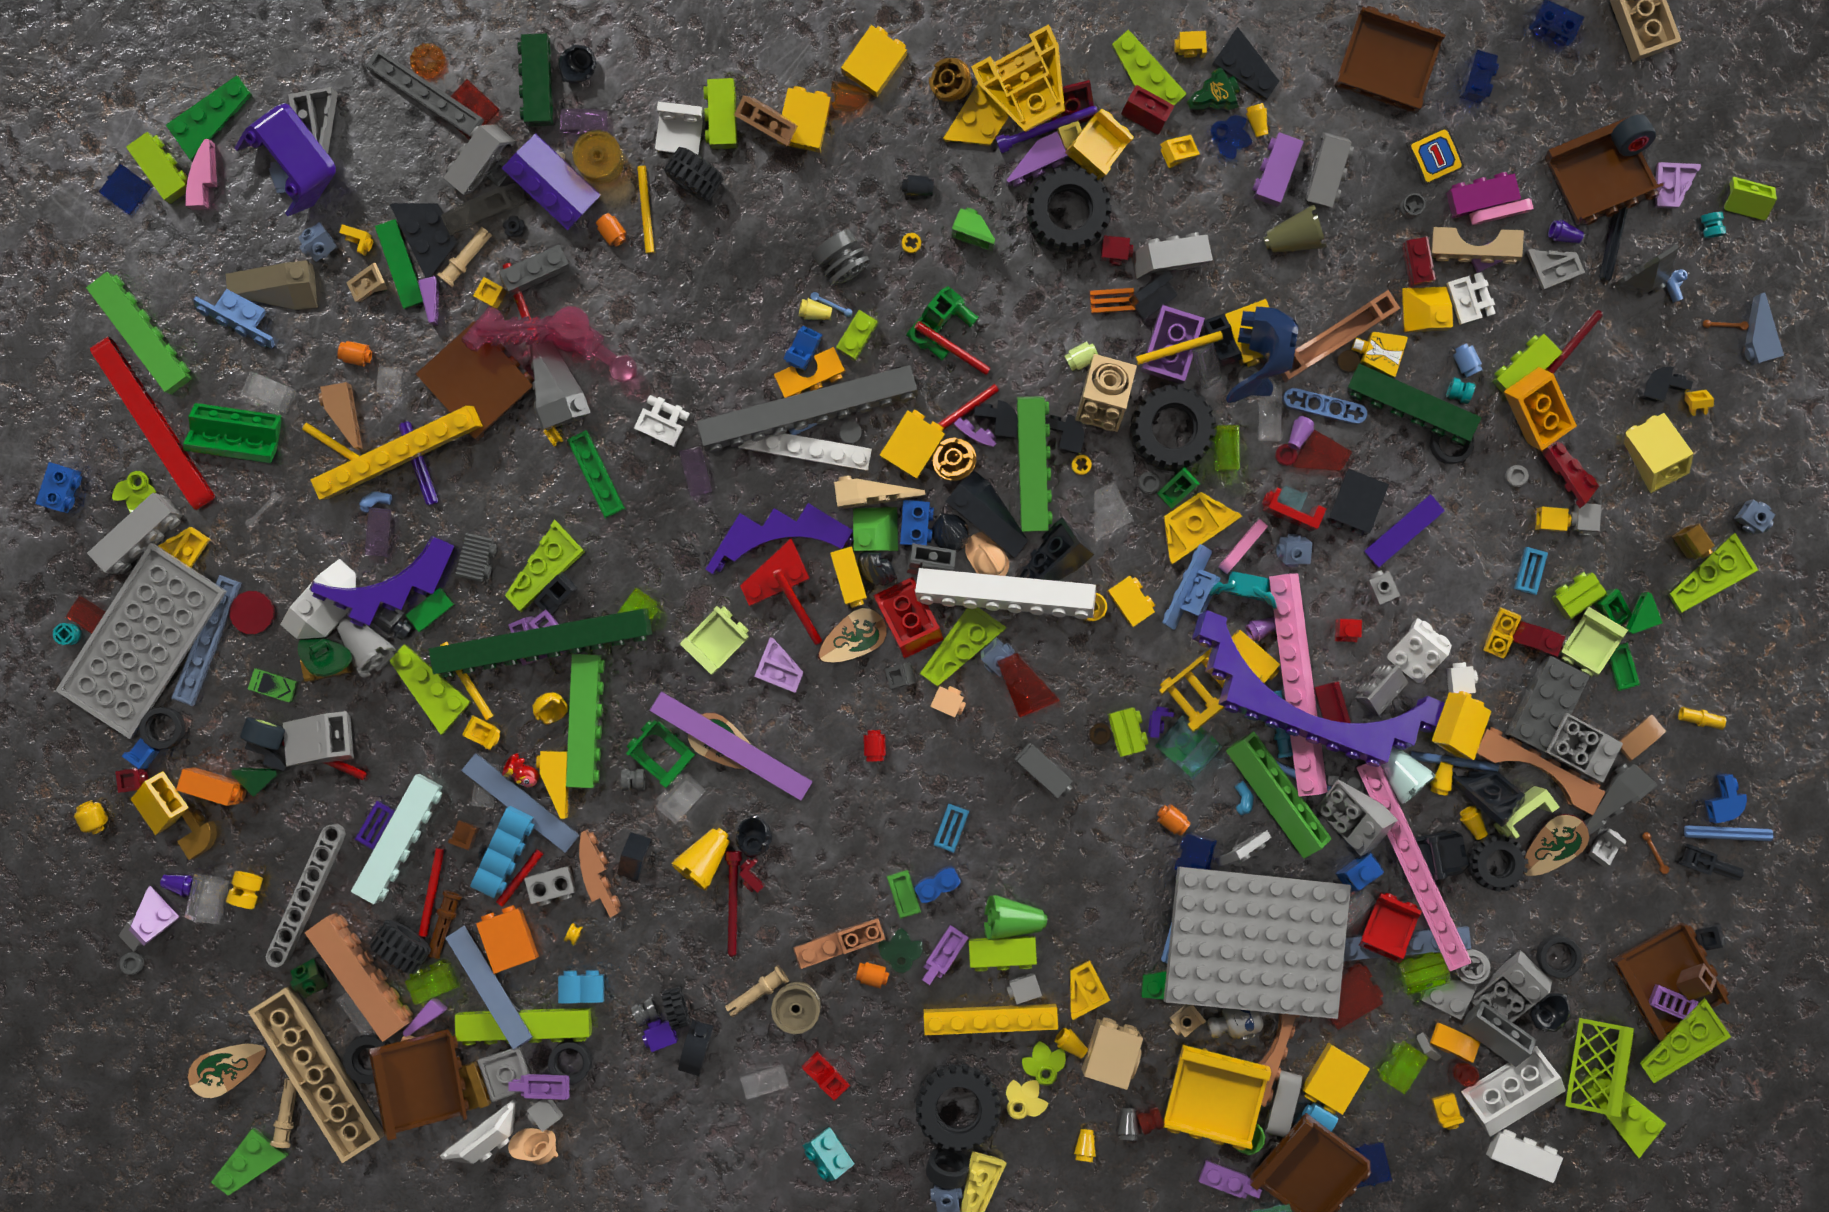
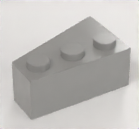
[288,87,338,154]
[443,125,516,195]

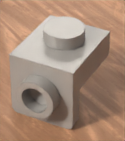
[1588,829,1627,868]

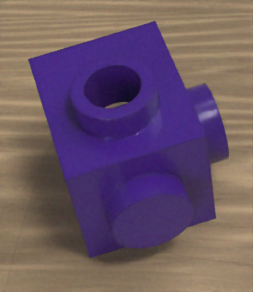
[642,1019,679,1052]

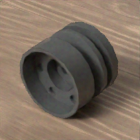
[812,229,870,287]

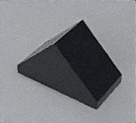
[617,832,652,881]

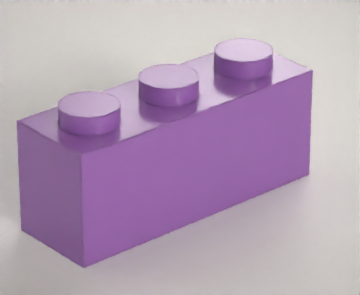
[1252,132,1304,207]

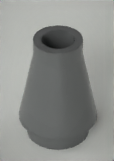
[1118,1108,1140,1140]

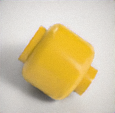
[74,800,108,835]

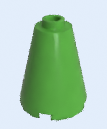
[984,895,1047,940]

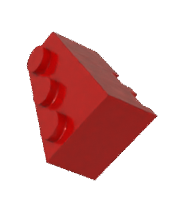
[740,538,811,607]

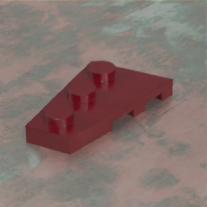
[1541,441,1599,509]

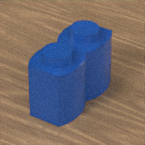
[914,866,961,903]

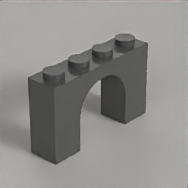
[1014,743,1073,798]

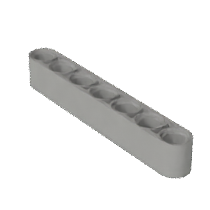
[266,824,346,967]

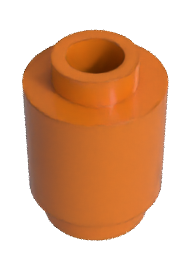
[595,213,627,247]
[337,341,372,367]
[1157,804,1191,836]
[855,962,889,989]

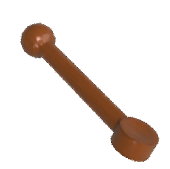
[1702,320,1749,330]
[1642,832,1669,874]

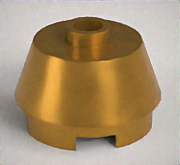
[929,58,972,102]
[932,438,976,480]

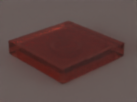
[450,79,500,140]

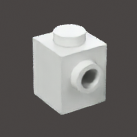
[1446,662,1478,693]

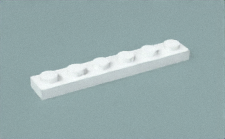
[738,434,872,471]

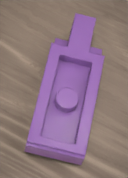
[922,925,969,985]
[508,1074,570,1100]
[1198,1160,1262,1199]

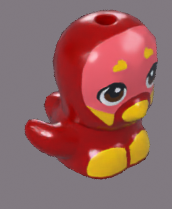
[502,753,540,788]

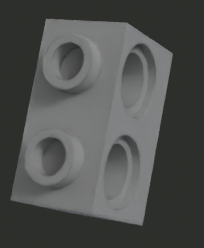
[524,866,577,906]

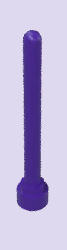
[995,106,1098,154]

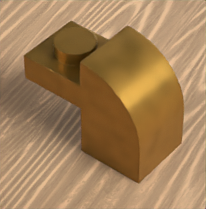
[177,807,217,860]

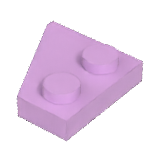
[1655,162,1701,208]
[754,637,804,693]
[129,886,179,946]

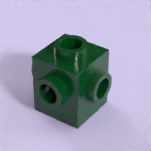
[290,958,328,998]

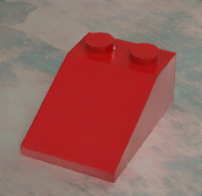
[873,577,944,659]

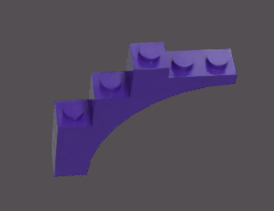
[309,536,454,627]

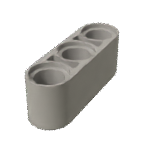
[1264,1070,1302,1138]

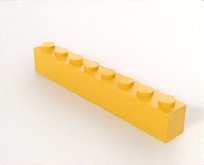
[310,406,483,500]

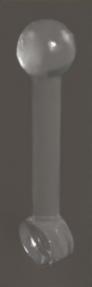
[245,492,280,528]

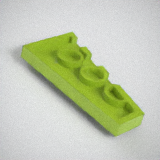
[920,607,1007,686]

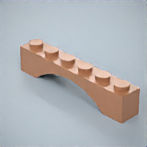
[1280,290,1400,383]
[1476,727,1605,815]
[1258,1013,1300,1107]

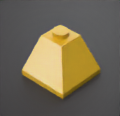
[1402,287,1453,332]

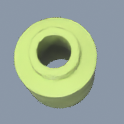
[1064,341,1099,371]

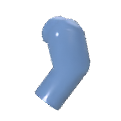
[1666,269,1688,303]
[359,491,392,513]

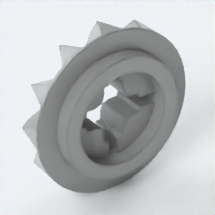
[1455,949,1490,985]

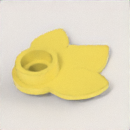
[1006,1080,1048,1119]

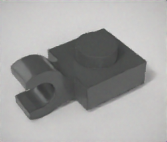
[1326,771,1364,793]

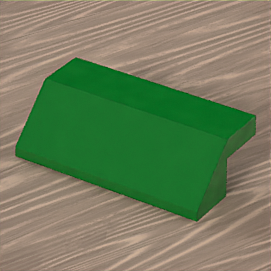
[183,403,282,463]

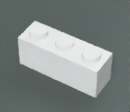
[1486,1129,1563,1183]

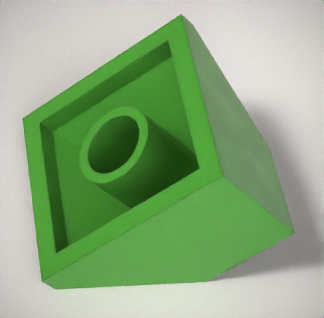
[951,208,995,251]
[853,507,898,552]

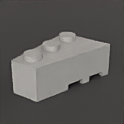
[1306,132,1354,207]
[1132,232,1213,279]

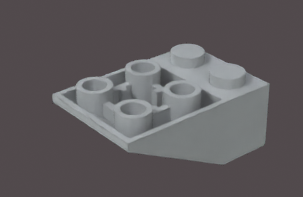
[1356,665,1408,716]
[283,711,354,767]
[1546,713,1623,783]
[1316,780,1398,856]
[1471,950,1552,1022]

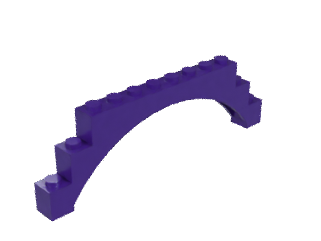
[1192,610,1445,767]

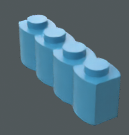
[470,806,535,898]

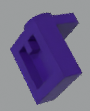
[1148,707,1174,738]

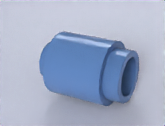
[1453,343,1482,378]

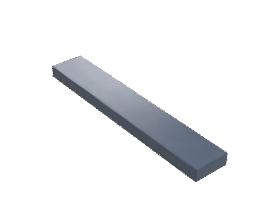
[172,575,242,706]
[461,753,580,853]
[445,926,533,1050]

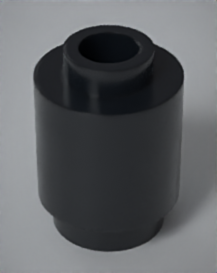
[902,175,934,198]

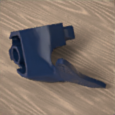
[1226,306,1299,403]

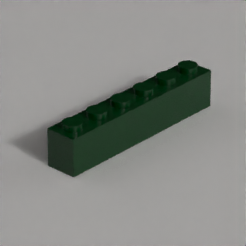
[1347,364,1482,446]

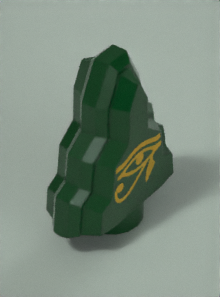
[1187,67,1240,111]

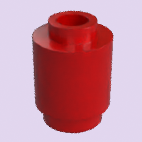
[863,730,886,762]

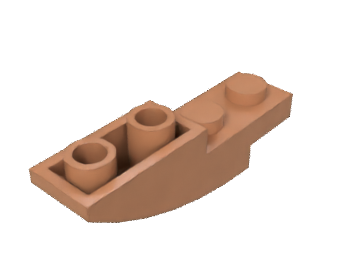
[579,829,621,917]
[793,918,885,969]

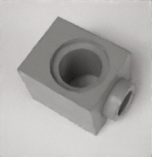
[1007,972,1042,1004]

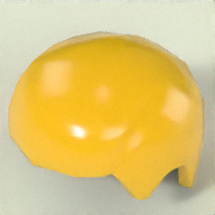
[532,692,568,724]

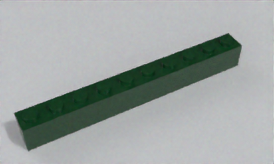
[428,608,652,678]

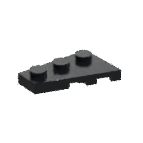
[1212,27,1279,101]

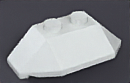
[280,559,356,639]
[440,1098,517,1164]

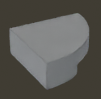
[1417,1032,1442,1061]

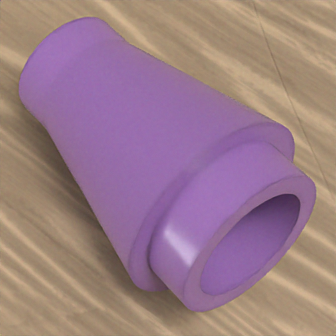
[1287,416,1314,450]
[1245,617,1276,642]

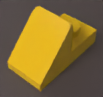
[1160,135,1200,168]

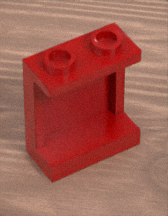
[1262,487,1326,532]
[1358,893,1422,963]

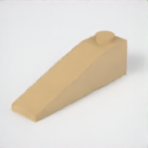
[834,476,925,510]

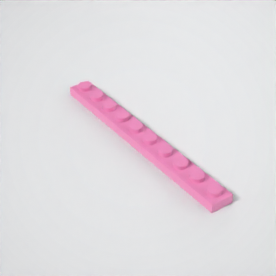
[1357,763,1471,971]

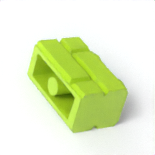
[836,310,878,361]
[1551,572,1607,619]
[1107,707,1148,757]

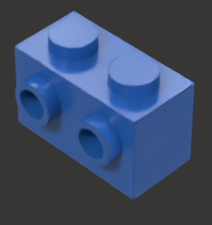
[35,462,82,513]
[900,500,934,546]

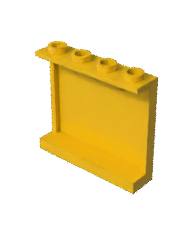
[1164,1045,1271,1150]

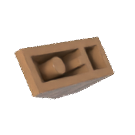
[734,95,798,146]
[319,382,363,450]

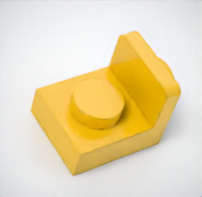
[339,224,373,256]
[1432,1093,1464,1130]

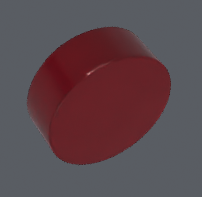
[1275,444,1298,466]

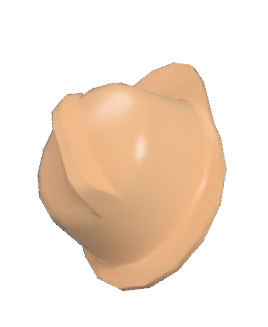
[965,532,1009,576]
[508,1128,558,1165]

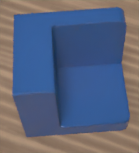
[122,738,160,769]

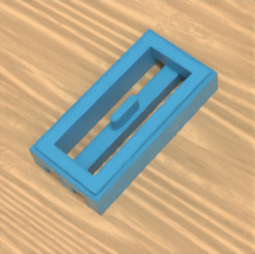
[1514,547,1548,595]
[933,803,969,853]

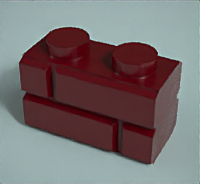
[1402,237,1436,287]

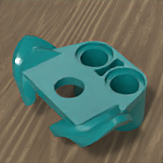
[1209,571,1277,609]

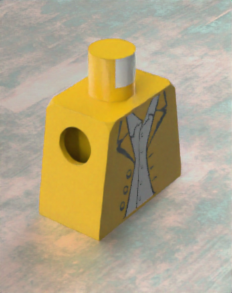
[1351,332,1408,378]

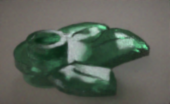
[878,928,923,973]

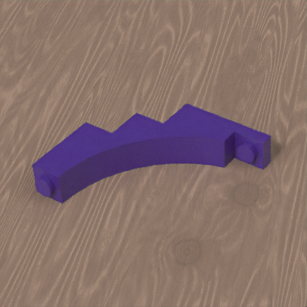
[705,503,854,575]

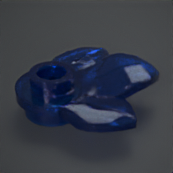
[1210,115,1253,159]

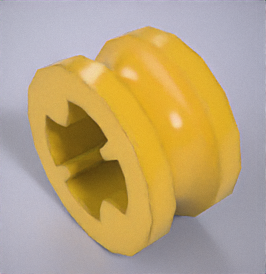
[902,233,921,253]
[544,427,564,447]
[1071,455,1092,475]
[564,923,583,945]

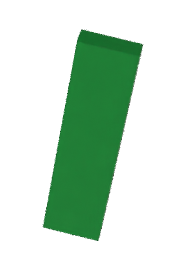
[375,219,423,309]
[567,430,625,519]

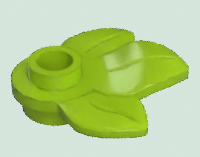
[112,471,156,513]
[1022,1041,1066,1086]

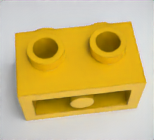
[1107,576,1155,627]

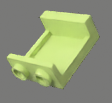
[680,606,749,675]
[1559,607,1628,677]
[1494,786,1559,839]

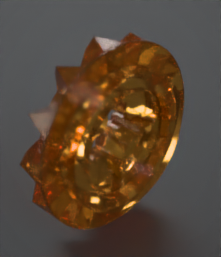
[410,43,445,78]

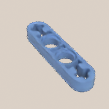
[1282,388,1367,424]

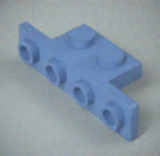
[193,289,275,349]
[1162,544,1221,630]

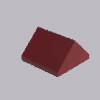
[1051,80,1094,130]

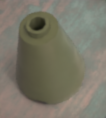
[1264,205,1327,253]

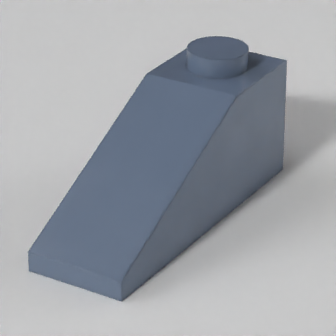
[1745,292,1784,366]

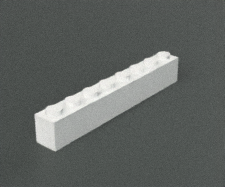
[915,568,1096,619]

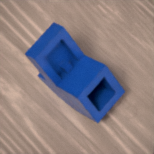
[783,326,823,371]
[1705,774,1747,823]

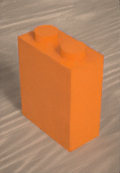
[176,767,247,806]
[476,905,539,974]

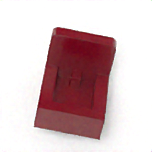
[115,768,149,793]
[739,857,765,893]

